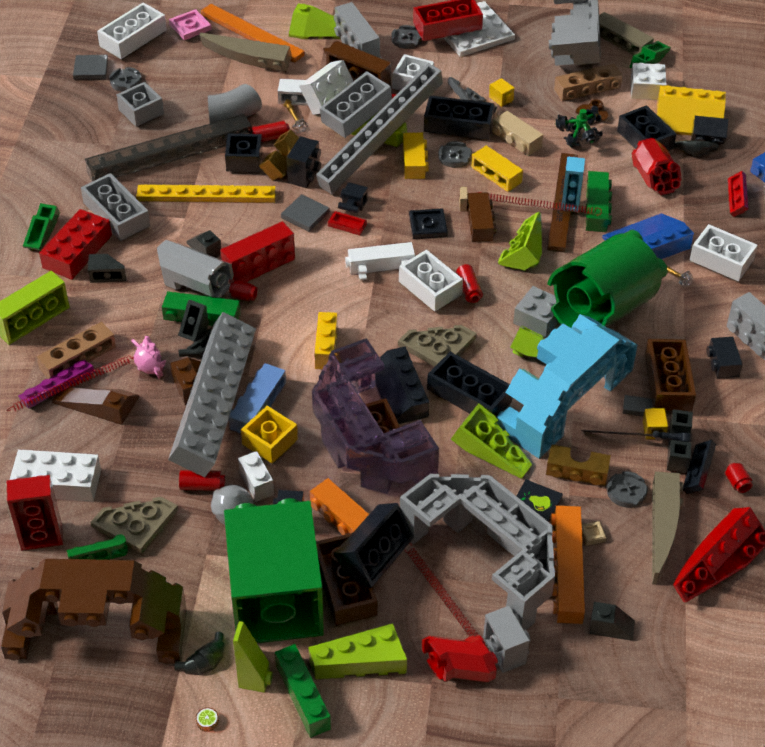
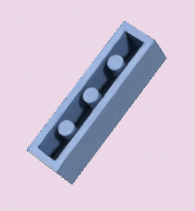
[228,363,286,433]

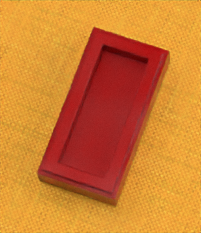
[328,211,367,236]

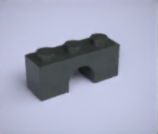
[667,409,693,473]

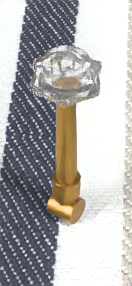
[283,99,308,133]
[667,266,693,287]

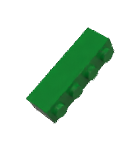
[586,171,612,232]
[162,291,240,326]
[275,644,331,738]

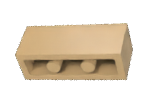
[492,111,543,156]

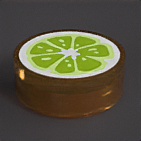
[196,707,219,732]

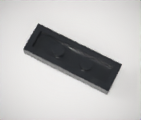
[683,440,716,494]

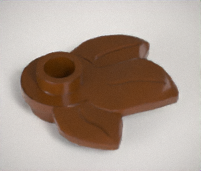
[575,99,608,123]

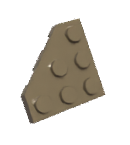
[398,325,477,367]
[90,497,178,554]

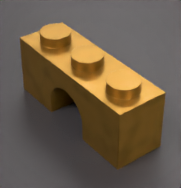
[259,129,299,181]
[546,444,611,486]

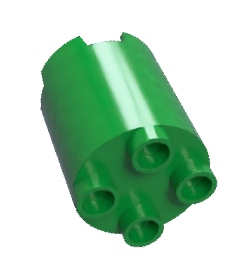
[547,230,668,328]

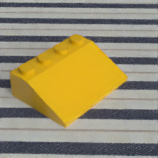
[656,85,726,136]

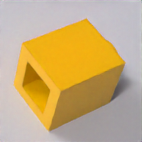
[489,78,515,107]
[642,408,668,439]

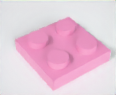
[169,9,211,40]

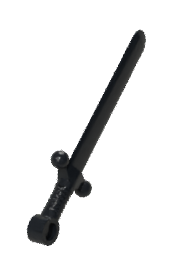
[581,430,692,442]

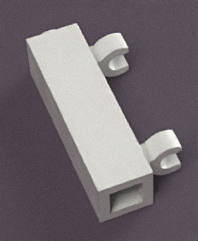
[345,242,415,280]

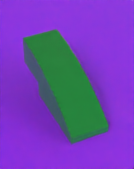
[630,41,671,68]
[23,203,60,250]

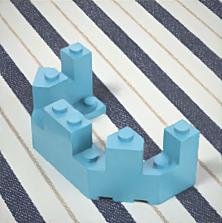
[497,314,638,459]

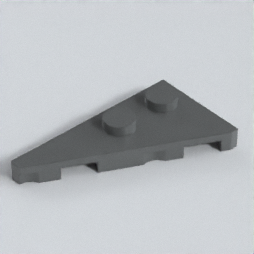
[447,77,497,113]

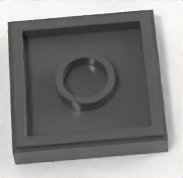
[73,55,108,80]
[281,194,330,232]

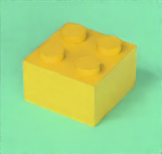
[241,406,298,464]

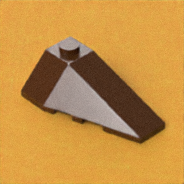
[52,387,139,425]

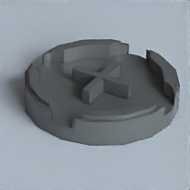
[391,25,422,49]
[110,67,142,92]
[438,141,472,168]
[607,471,648,508]

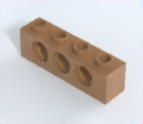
[554,64,622,101]
[36,321,116,379]

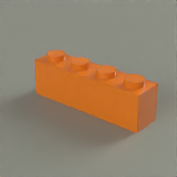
[310,478,369,535]

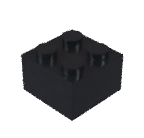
[225,134,263,172]
[286,136,321,188]

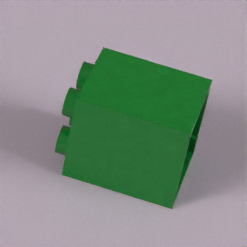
[224,498,324,643]

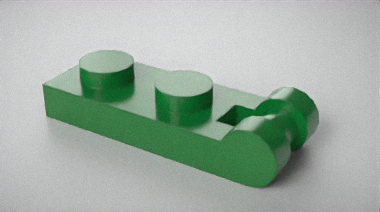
[67,534,128,560]

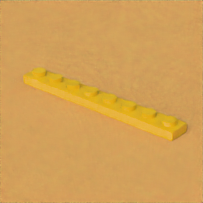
[136,184,276,203]

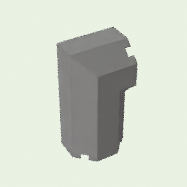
[157,240,234,298]

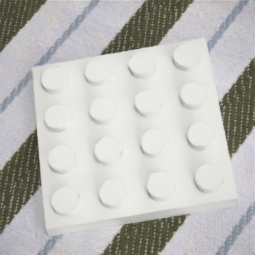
[444,1,515,57]

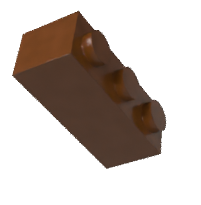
[467,192,497,242]

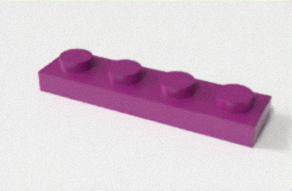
[18,360,95,409]

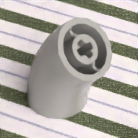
[208,84,262,127]

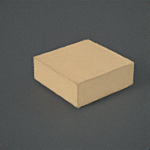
[459,187,467,211]
[582,521,607,546]

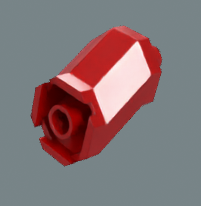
[631,138,682,195]
[422,635,498,682]

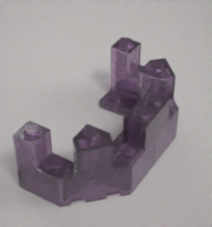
[312,338,439,494]

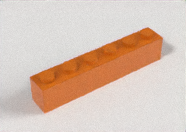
[551,506,585,624]

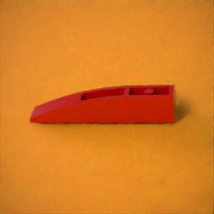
[673,507,765,602]

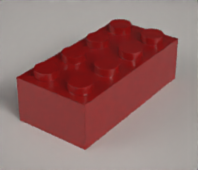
[413,0,483,41]
[39,209,112,280]
[220,221,295,284]
[6,475,63,551]

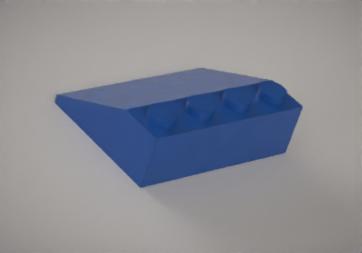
[602,213,694,259]

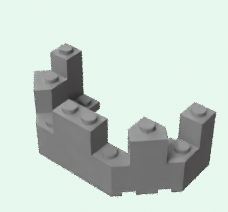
[549,0,601,66]
[400,474,555,630]

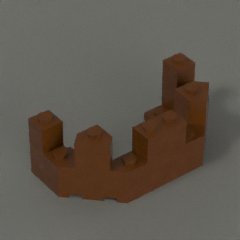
[1,559,187,664]

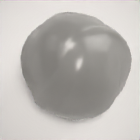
[211,485,254,526]

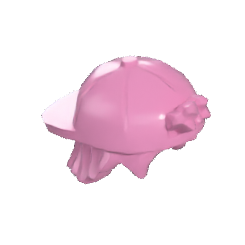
[131,336,166,379]

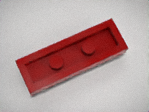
[728,171,748,217]

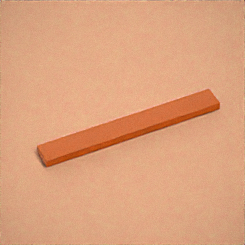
[201,4,305,63]

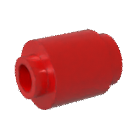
[229,280,258,302]
[725,463,753,493]

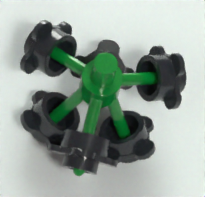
[555,106,603,147]

